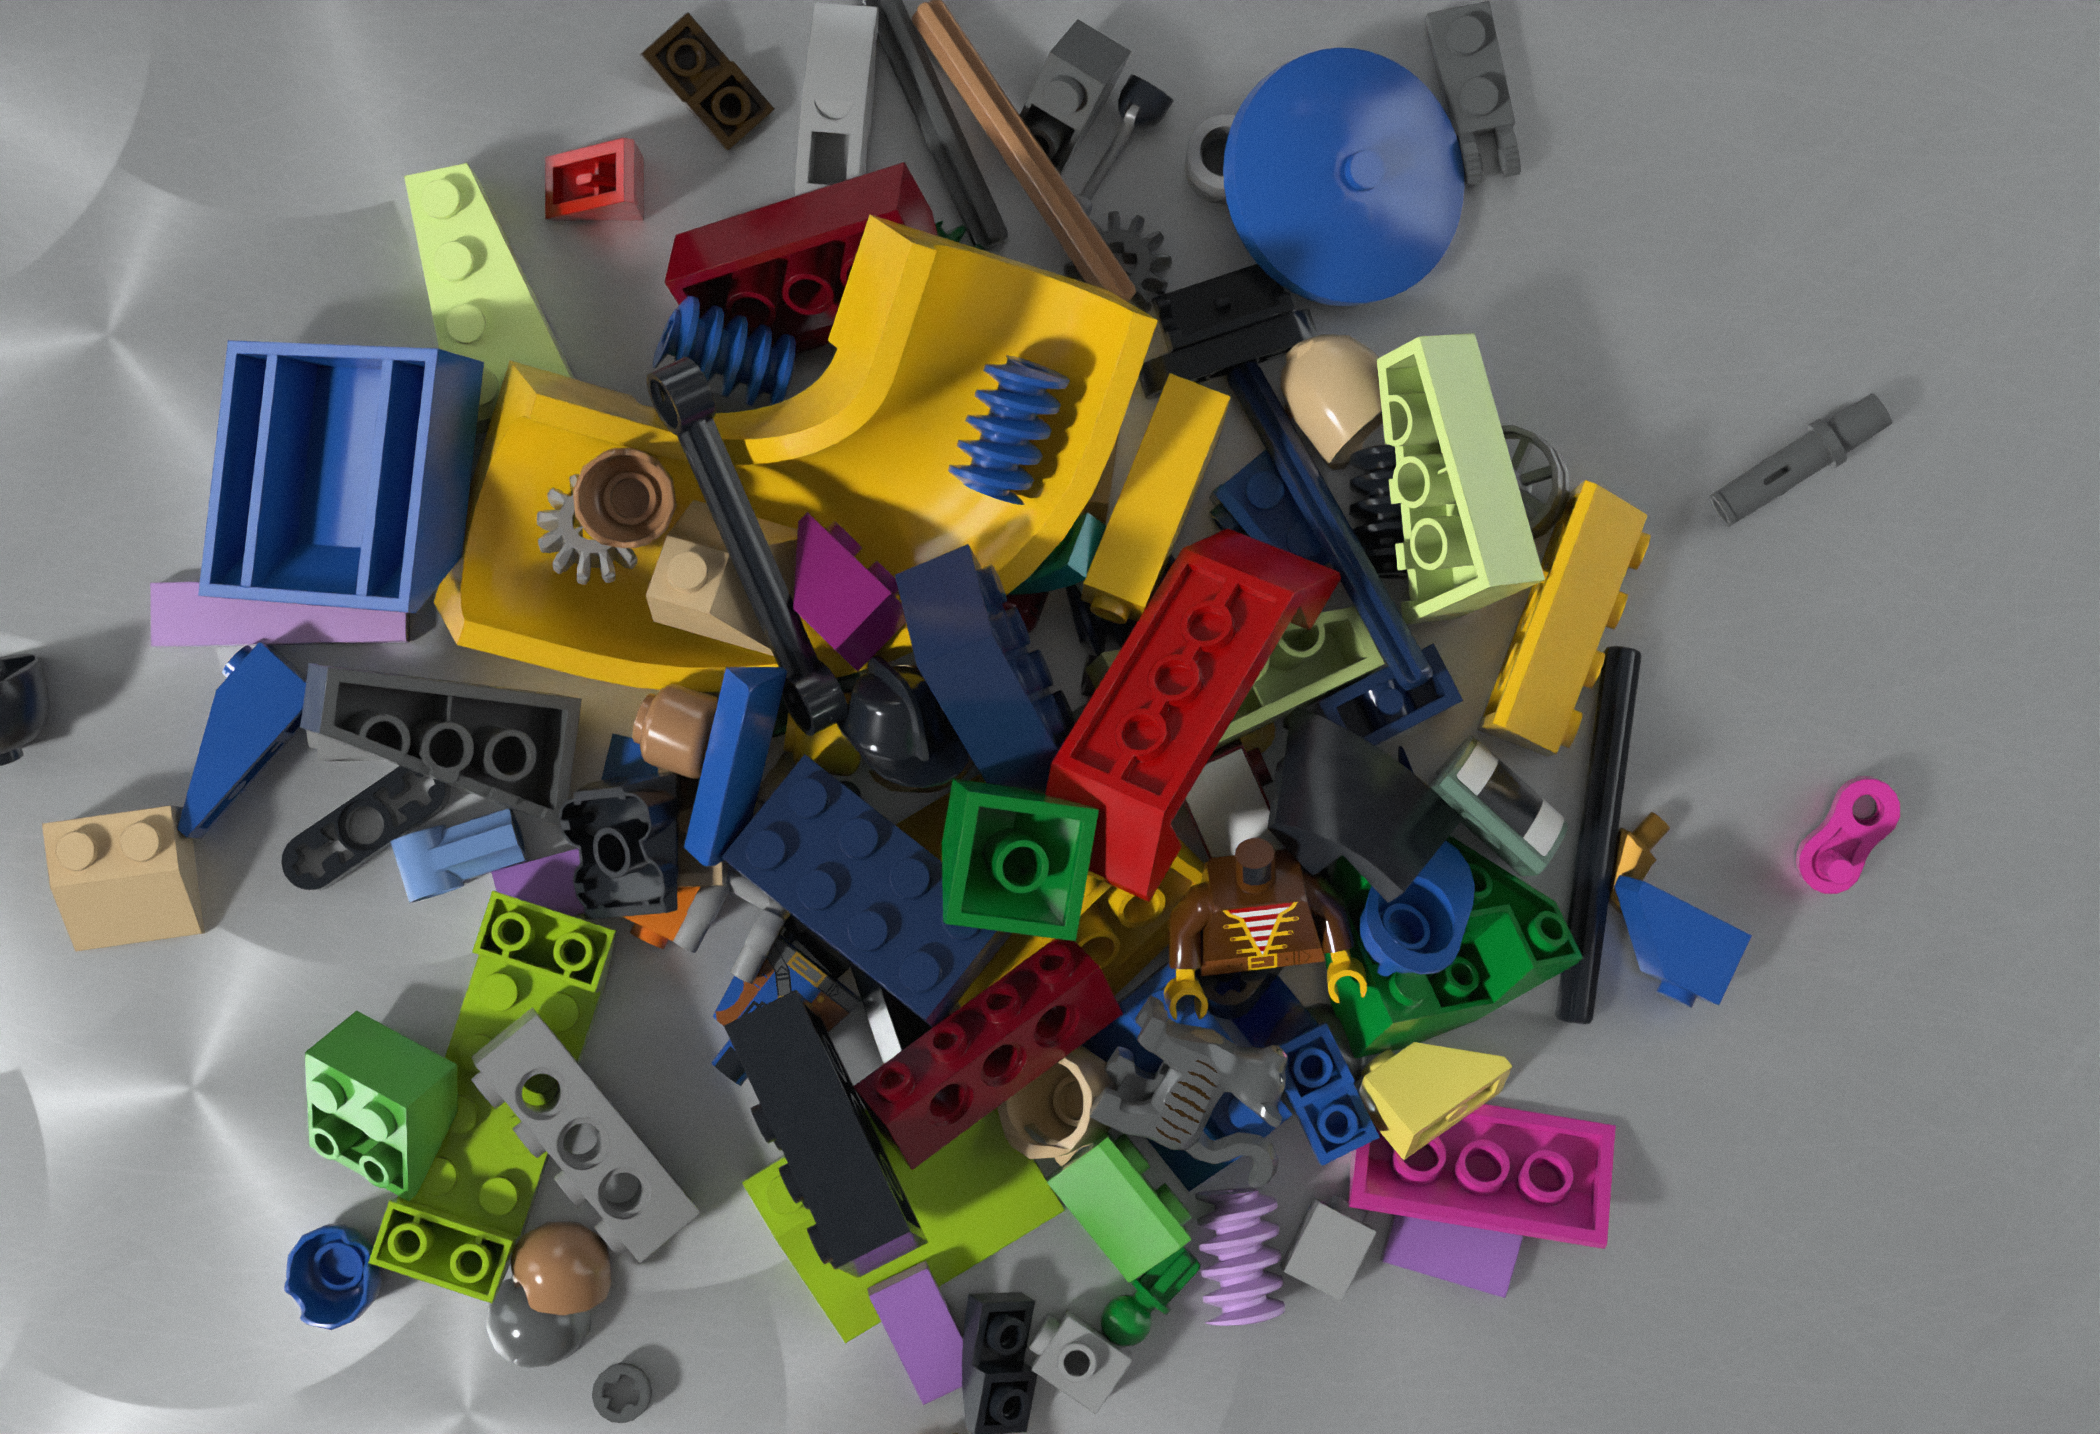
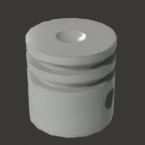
[1184,114,1236,204]

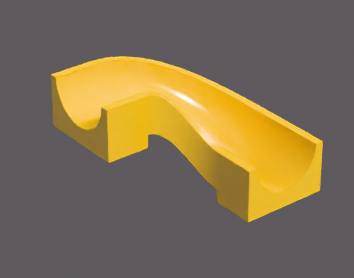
[434,215,1158,692]

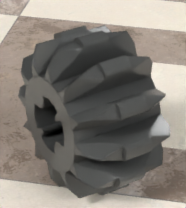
[1064,211,1172,313]

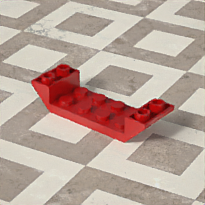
[1045,529,1341,902]

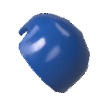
[284,1224,383,1330]

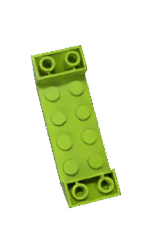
[368,891,617,1304]

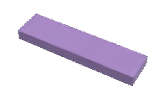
[150,582,410,648]

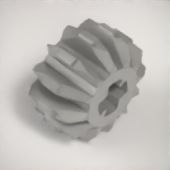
[537,474,646,585]

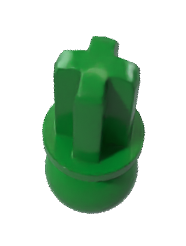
[1101,1246,1201,1347]

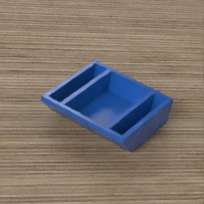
[198,340,484,614]

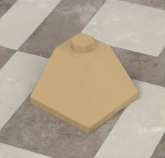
[646,500,798,656]

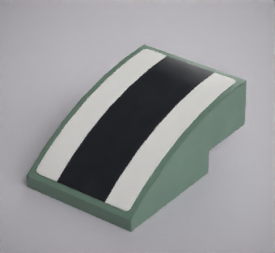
[1428,735,1568,876]

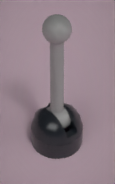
[1074,74,1174,216]

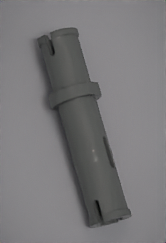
[1709,394,1892,527]

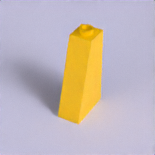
[1081,373,1230,624]

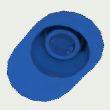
[1360,841,1475,976]

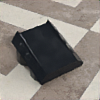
[559,771,681,919]

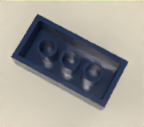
[895,544,1076,794]
[722,754,1012,1027]

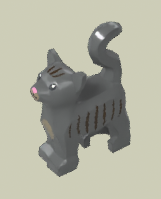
[1090,995,1288,1189]

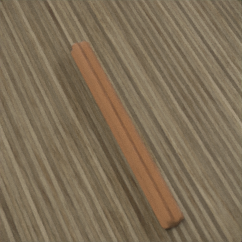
[912,0,1136,302]

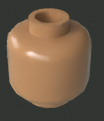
[632,684,718,779]

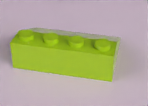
[742,1107,1065,1344]

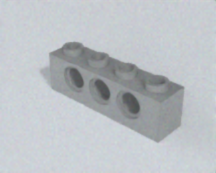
[471,1007,700,1263]

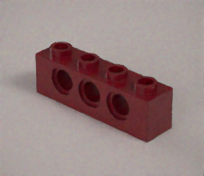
[853,939,1123,1170]

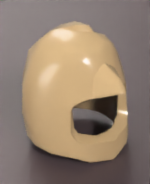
[1280,334,1383,470]
[998,1045,1115,1166]

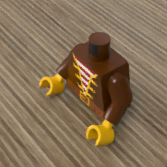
[1163,838,1367,1020]

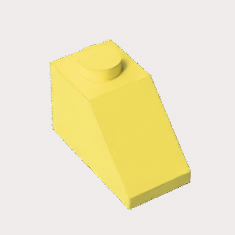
[1358,1042,1513,1160]

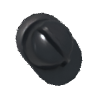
[837,656,969,788]

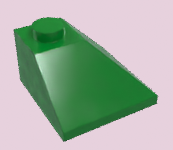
[942,779,1099,941]

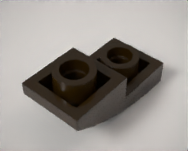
[639,12,775,151]

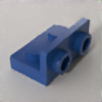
[1209,449,1329,566]

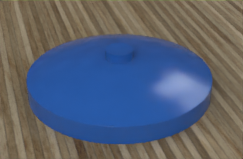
[1223,48,1465,306]

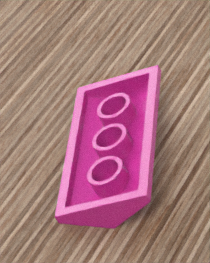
[1349,1104,1616,1249]

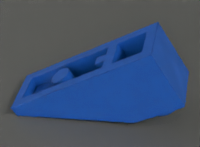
[177,642,307,839]

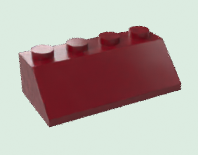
[664,162,938,354]

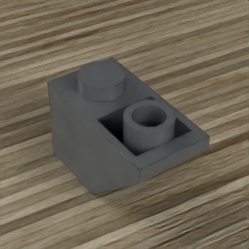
[1020,19,1132,176]

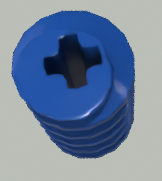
[652,296,796,406]
[948,355,1070,505]

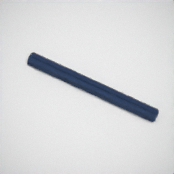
[1227,360,1433,691]

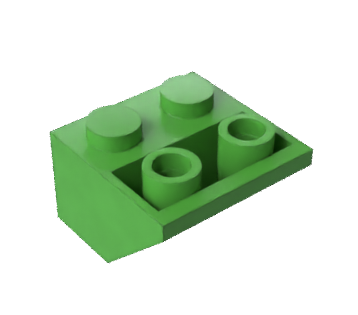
[305,1010,458,1202]
[1047,1132,1192,1283]

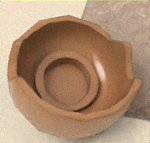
[573,448,677,548]
[511,1221,611,1315]

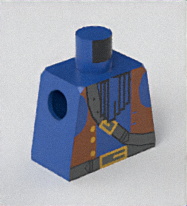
[711,934,862,1086]

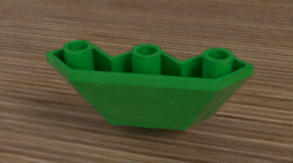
[1325,836,1583,1058]

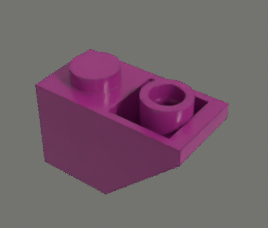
[793,512,906,672]

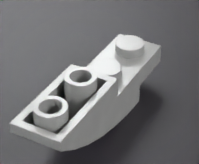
[794,2,879,196]

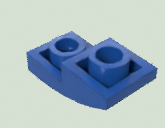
[1278,1022,1380,1166]

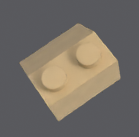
[42,805,205,951]

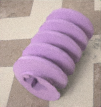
[1195,1188,1285,1326]

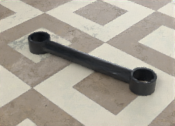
[646,357,848,736]

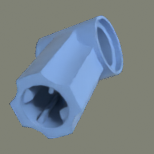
[390,808,529,903]

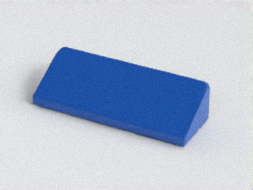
[684,667,787,866]

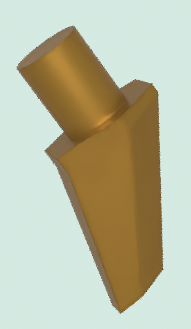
[1609,812,1670,914]

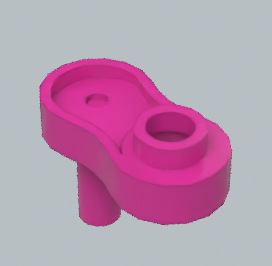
[1796,776,1900,894]

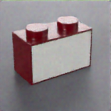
[1184,738,1286,860]

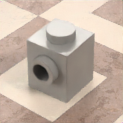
[1028,1309,1133,1414]

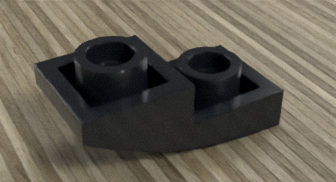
[962,1292,1038,1434]

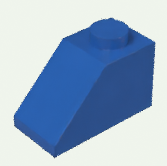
[1614,875,1752,1008]

